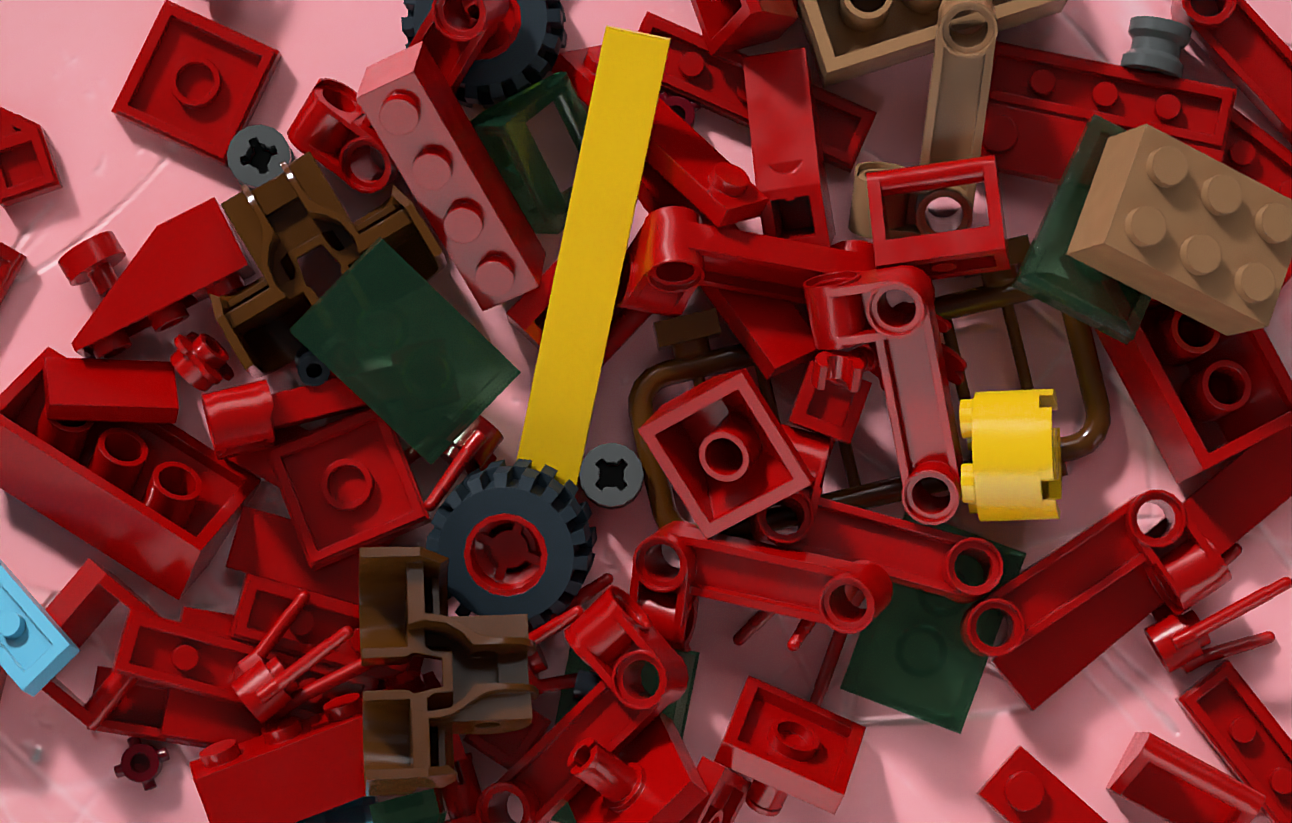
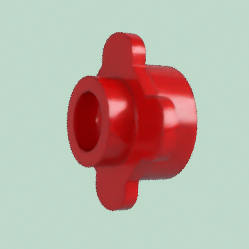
[170,331,235,392]

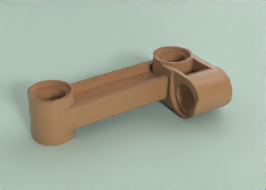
[848,0,998,239]

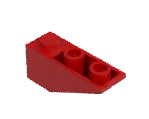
[742,47,836,247]
[71,197,256,359]

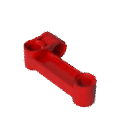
[287,0,509,193]
[1170,0,1292,145]
[615,206,876,317]
[803,265,964,525]
[201,337,460,460]
[750,424,1003,604]
[960,490,1232,657]
[630,521,893,652]
[476,585,689,823]

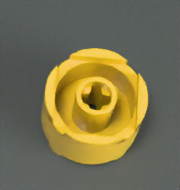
[959,389,1062,522]

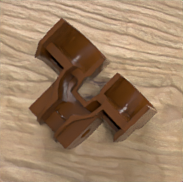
[209,151,447,378]
[359,546,539,796]

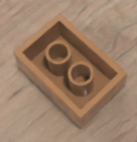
[1066,124,1292,336]

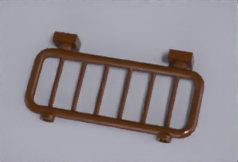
[628,234,1111,541]

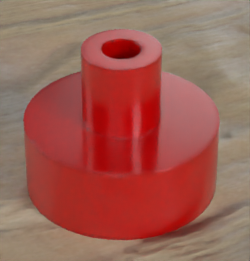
[57,231,126,298]

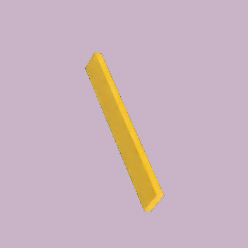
[516,25,671,497]

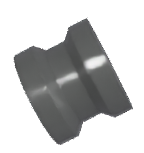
[1120,16,1192,78]
[227,124,295,191]
[579,443,644,510]

